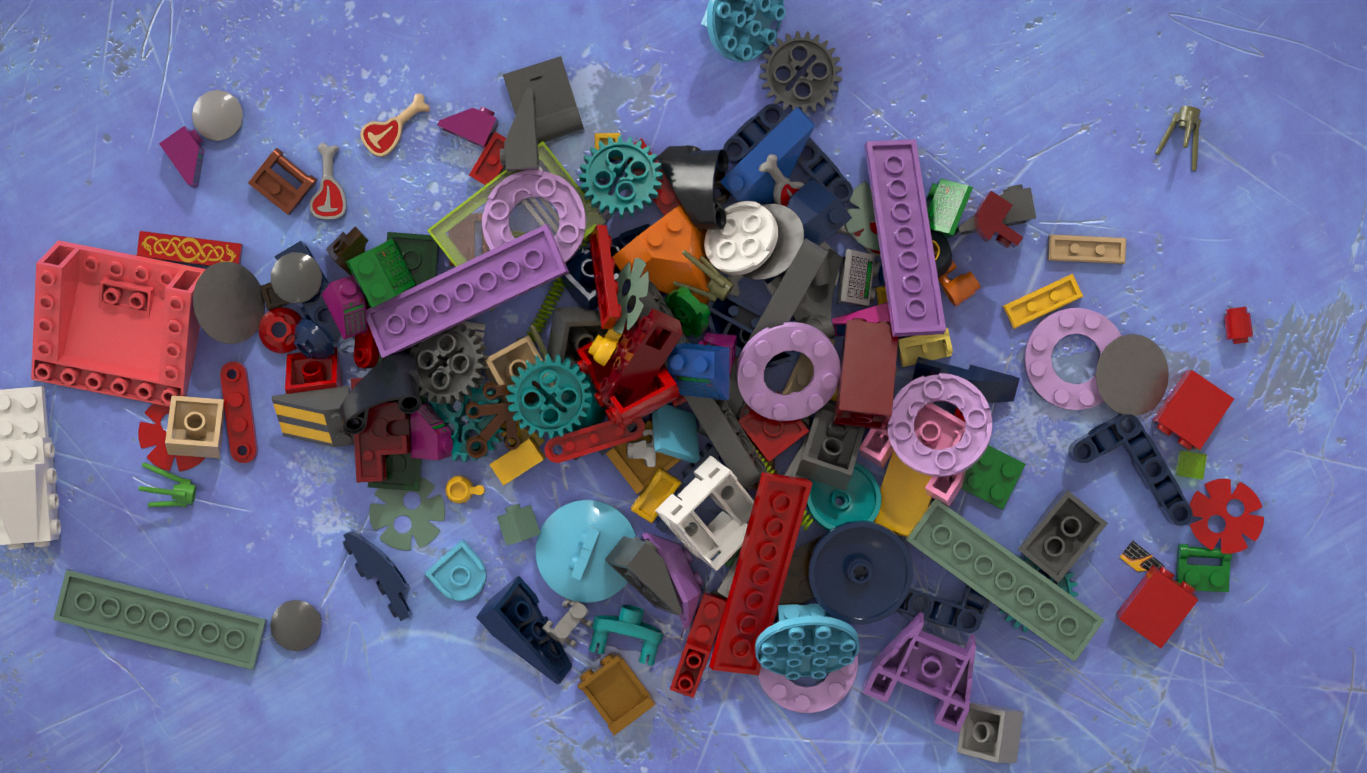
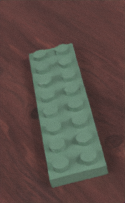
[905,498,1105,662]
[53,569,267,670]

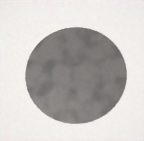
[742,204,804,280]
[193,262,265,344]
[1096,334,1169,416]

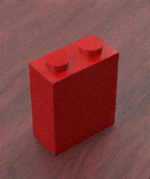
[1152,370,1234,451]
[1116,565,1198,648]

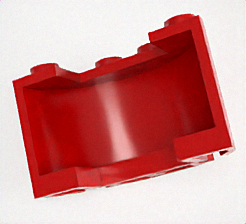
[576,323,679,428]

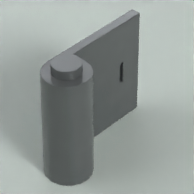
[503,56,584,144]

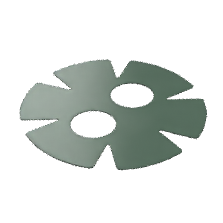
[846,182,880,251]
[612,258,649,334]
[369,477,445,550]

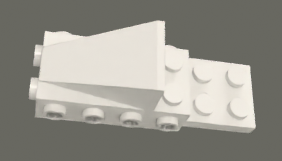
[0,386,61,549]

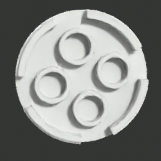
[704,201,778,275]

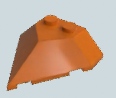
[611,204,710,305]

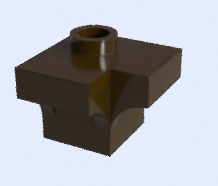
[326,226,369,276]

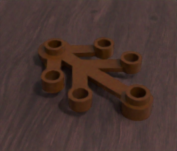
[465,381,540,458]

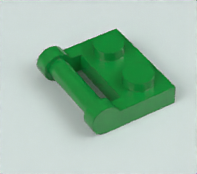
[1176,544,1232,592]

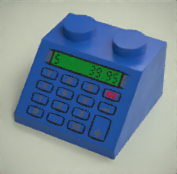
[668,343,730,400]

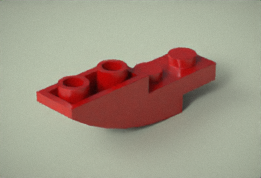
[670,591,727,698]

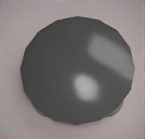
[271,252,322,303]
[270,600,322,651]

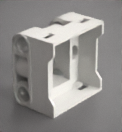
[655,456,754,571]

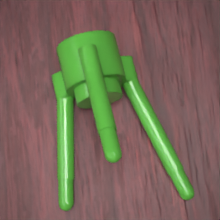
[138,462,196,508]

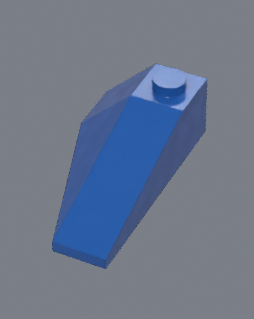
[720,107,816,205]

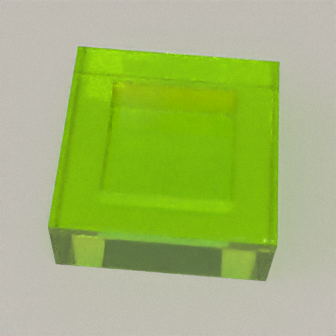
[1176,450,1207,480]

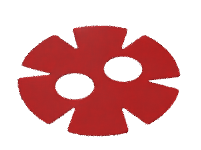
[138,404,206,471]
[1189,479,1264,554]

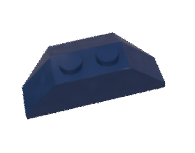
[707,294,799,368]

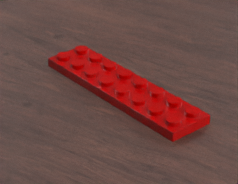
[709,472,813,675]

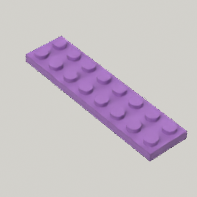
[864,139,946,337]
[366,224,569,359]

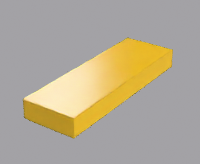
[1002,274,1083,329]

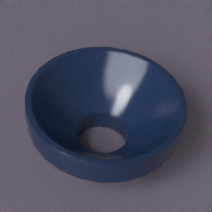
[294,318,335,359]

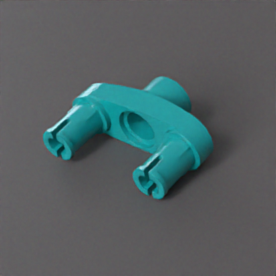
[588,605,664,666]

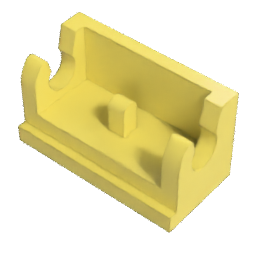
[897,328,953,367]

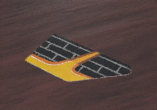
[1120,541,1164,571]

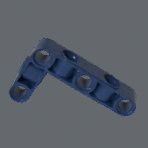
[723,103,853,205]
[1068,414,1193,526]
[896,585,990,633]

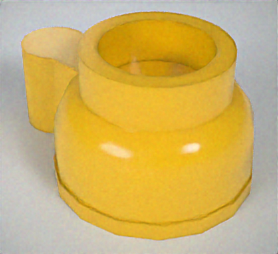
[588,329,623,367]
[445,475,485,504]

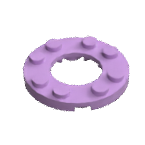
[482,170,586,263]
[1024,308,1122,410]
[736,322,841,421]
[887,373,992,477]
[758,616,858,713]

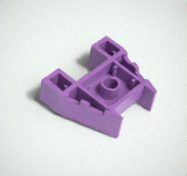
[863,612,976,733]

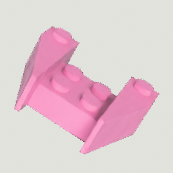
[859,403,966,507]

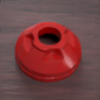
[258,307,303,354]

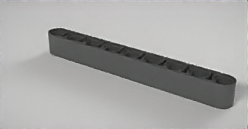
[697,238,829,438]
[625,280,767,489]

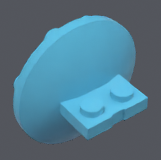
[701,0,786,62]
[536,500,636,603]
[755,604,859,680]

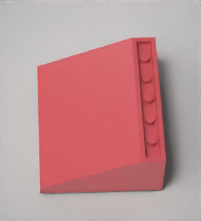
[31,240,206,407]

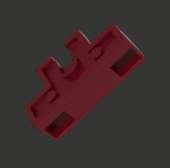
[600,308,683,408]
[351,378,411,483]

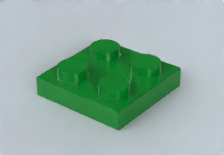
[961,445,1026,509]

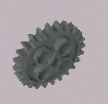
[759,31,843,114]
[410,323,489,405]

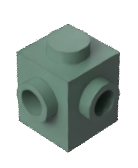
[497,504,541,546]

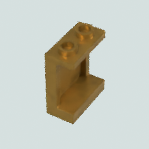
[606,418,682,494]
[577,653,656,736]

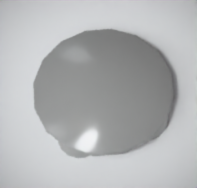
[192,90,243,141]

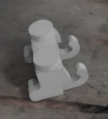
[626,429,657,467]
[542,598,593,648]

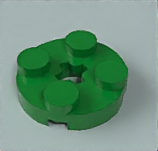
[664,286,711,338]

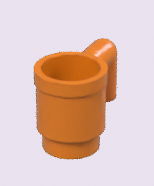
[938,260,981,307]

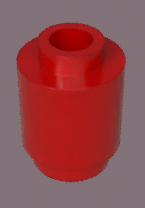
[1224,307,1253,344]

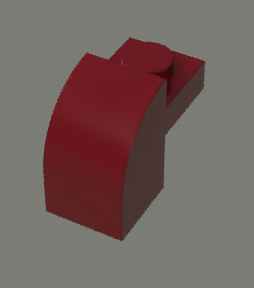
[974,191,1023,248]

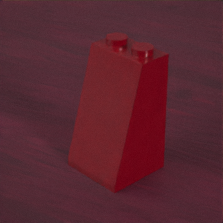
[834,318,898,430]

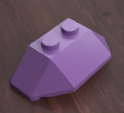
[642,532,704,629]

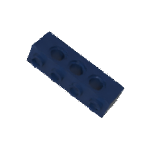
[274,241,343,344]

